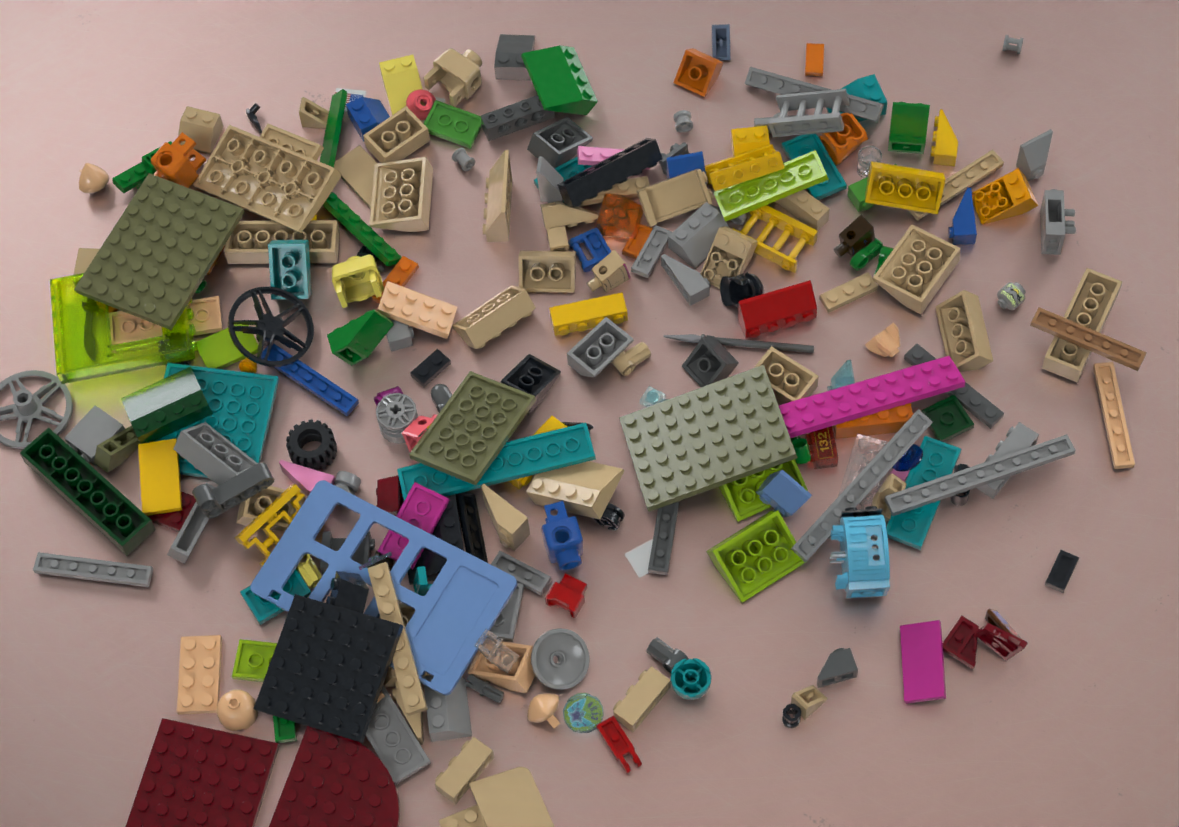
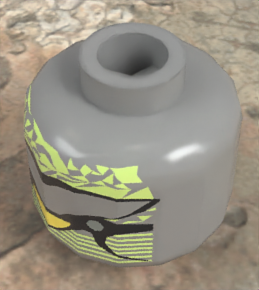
[997,282,1026,310]

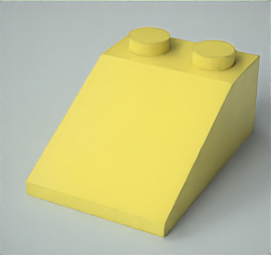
[379,54,425,115]

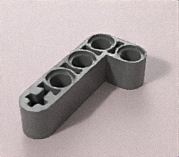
[192,463,274,518]

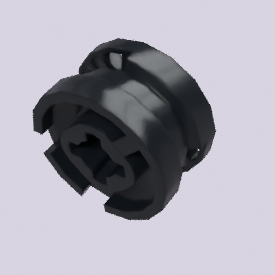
[594,503,625,531]

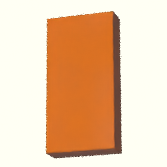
[805,43,824,76]
[622,223,653,260]

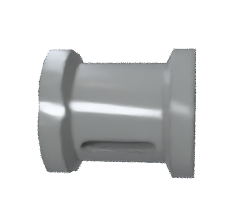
[1002,35,1024,54]
[452,148,476,171]

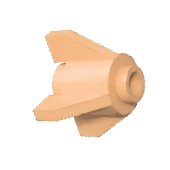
[865,323,901,358]

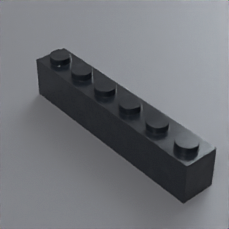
[557,138,663,207]

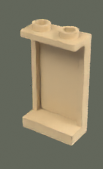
[636,169,714,227]

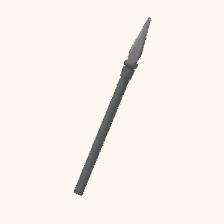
[664,334,814,353]

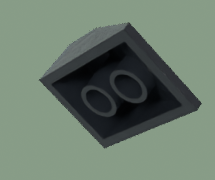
[501,354,561,415]

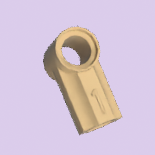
[612,342,651,376]

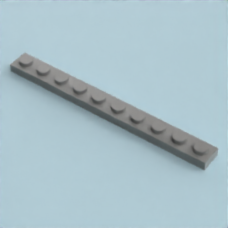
[791,409,933,562]
[885,435,1076,516]

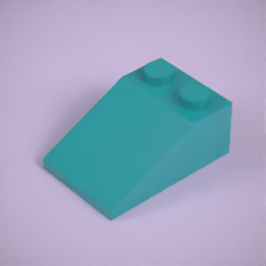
[826,74,887,122]

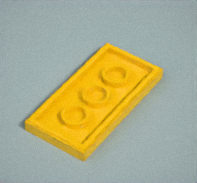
[138,438,182,516]

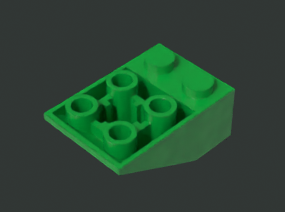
[888,102,930,154]
[327,309,394,366]

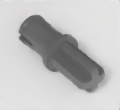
[465,674,504,703]

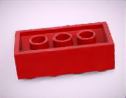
[738,280,817,339]

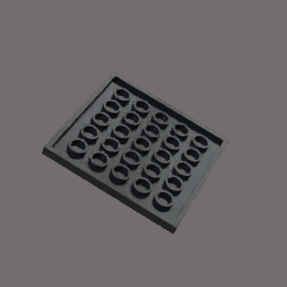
[254,594,404,743]

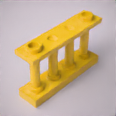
[733,205,818,273]

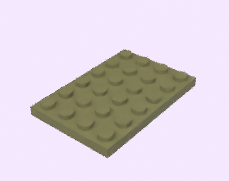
[409,371,536,485]

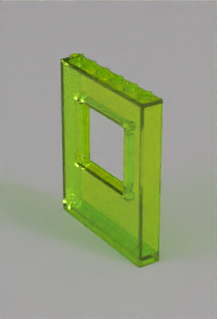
[50,273,198,384]

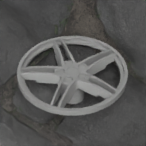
[0,370,73,449]

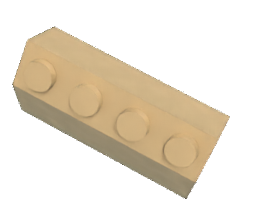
[452,285,536,349]
[935,290,993,372]

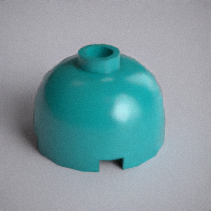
[671,658,711,700]

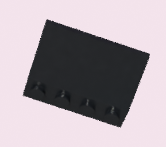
[408,495,464,585]

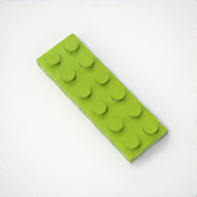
[713,150,829,222]

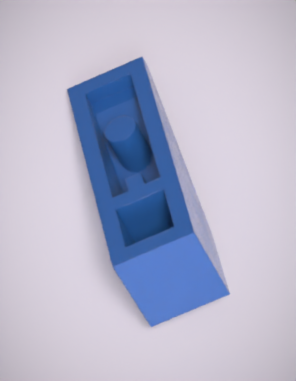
[948,187,977,245]

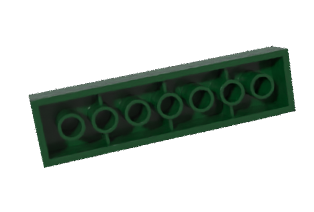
[20,427,156,556]

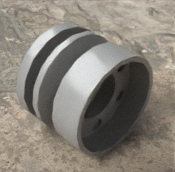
[376,393,418,444]

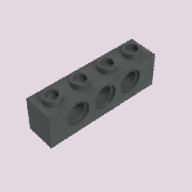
[481,95,555,141]

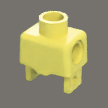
[332,254,384,308]

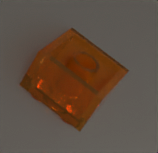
[596,193,643,239]

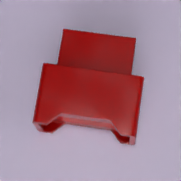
[545,573,588,618]

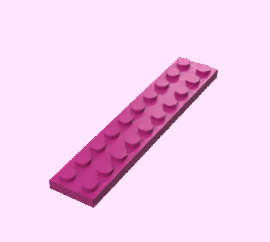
[779,355,965,438]

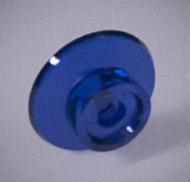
[892,444,923,472]

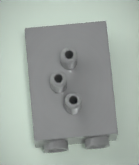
[1040,189,1076,255]

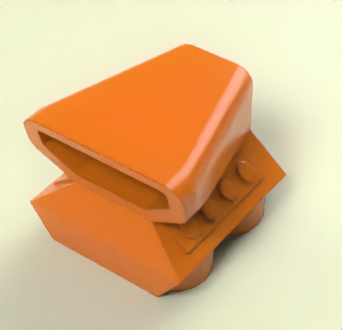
[819,113,868,166]

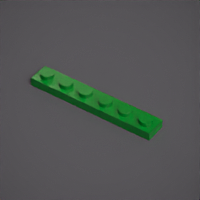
[322,192,402,266]

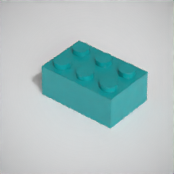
[268,240,312,300]

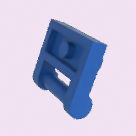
[568,227,611,272]

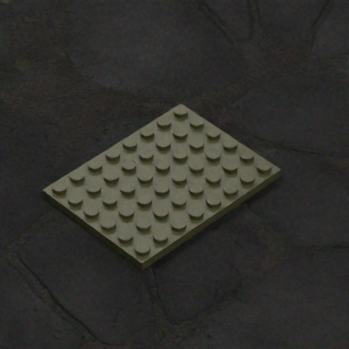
[74,173,245,330]
[619,365,797,512]

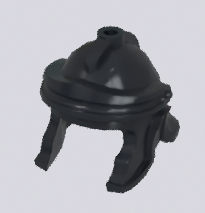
[720,272,764,308]

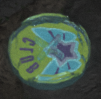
[563,693,604,734]

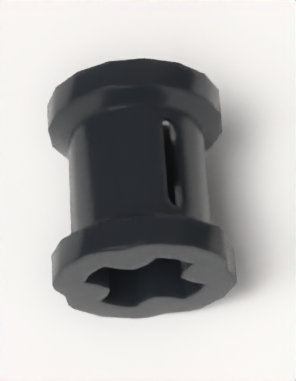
[782,704,801,728]

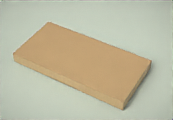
[334,145,378,209]

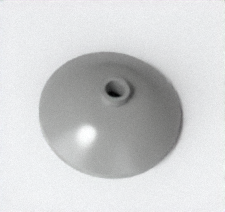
[531,628,590,690]

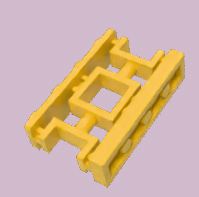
[705,144,784,191]
[235,484,324,567]

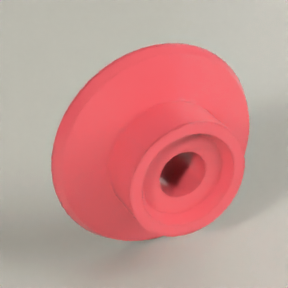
[406,89,436,120]

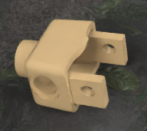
[424,48,482,107]

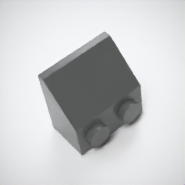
[682,337,739,387]

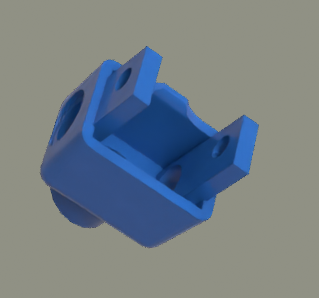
[541,501,583,570]

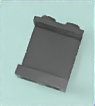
[320,531,375,575]

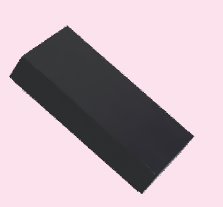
[1045,550,1079,593]

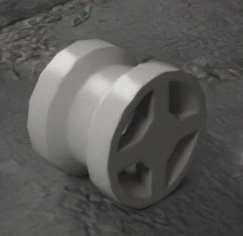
[674,110,693,133]

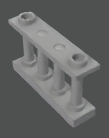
[769,89,850,137]

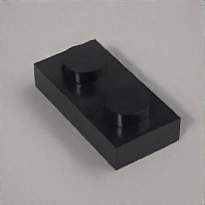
[410,349,451,387]

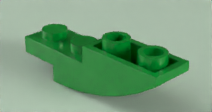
[112,141,172,194]

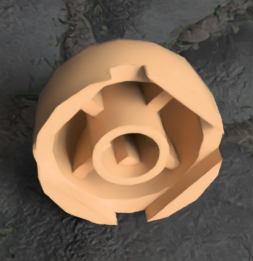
[217,690,258,732]

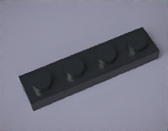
[455,492,488,563]

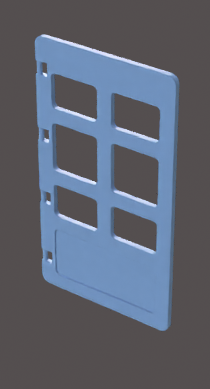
[250,480,517,695]

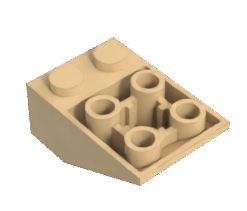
[700,226,758,289]

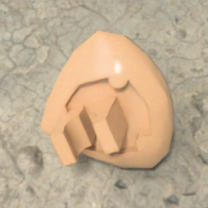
[79,163,109,193]
[527,694,560,728]

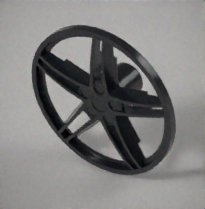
[228,287,314,367]

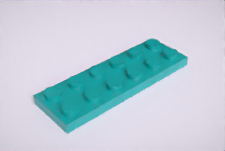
[886,436,961,550]

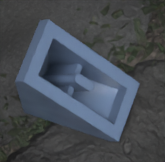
[712,24,731,61]

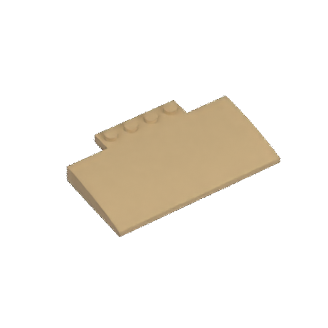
[193,124,342,233]

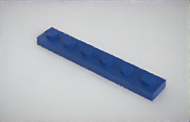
[261,343,359,416]

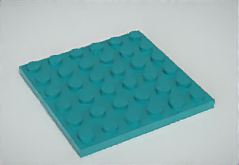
[154,363,279,478]

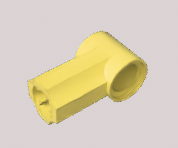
[296,554,322,589]

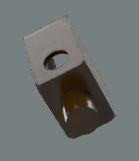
[833,214,875,257]

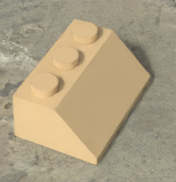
[519,251,576,293]

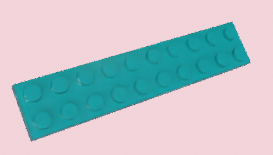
[397,423,596,501]

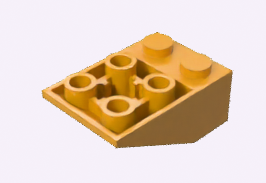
[972,168,1038,225]

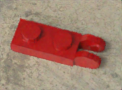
[596,716,642,773]

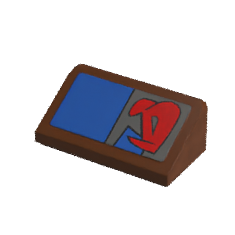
[985,609,1022,639]

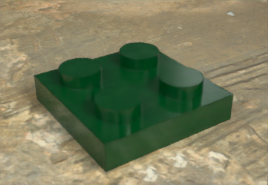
[921,394,974,442]

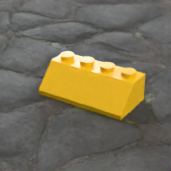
[865,161,946,214]

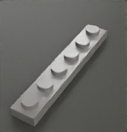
[33,552,153,587]

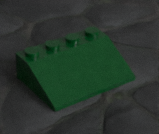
[121,366,213,444]

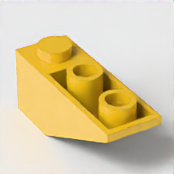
[930,109,958,167]

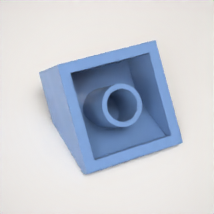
[756,470,812,517]

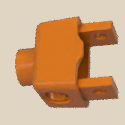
[151,132,206,188]

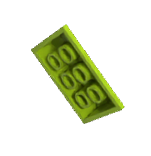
[719,459,808,522]
[706,510,807,603]

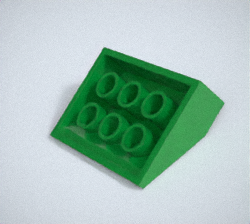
[521,45,598,115]

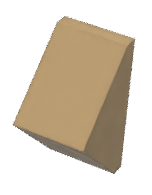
[299,97,329,129]
[791,685,828,720]

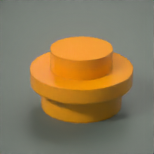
[239,358,257,373]

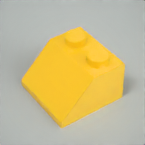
[731,126,770,156]

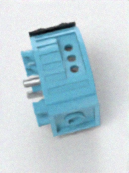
[829,506,890,599]

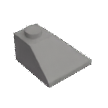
[1016,129,1053,181]

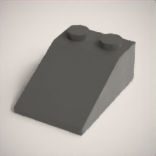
[494,34,535,81]
[527,117,593,169]

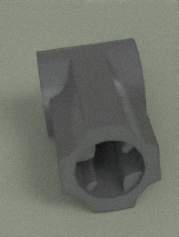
[646,637,689,674]

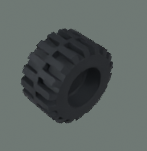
[286,419,337,471]

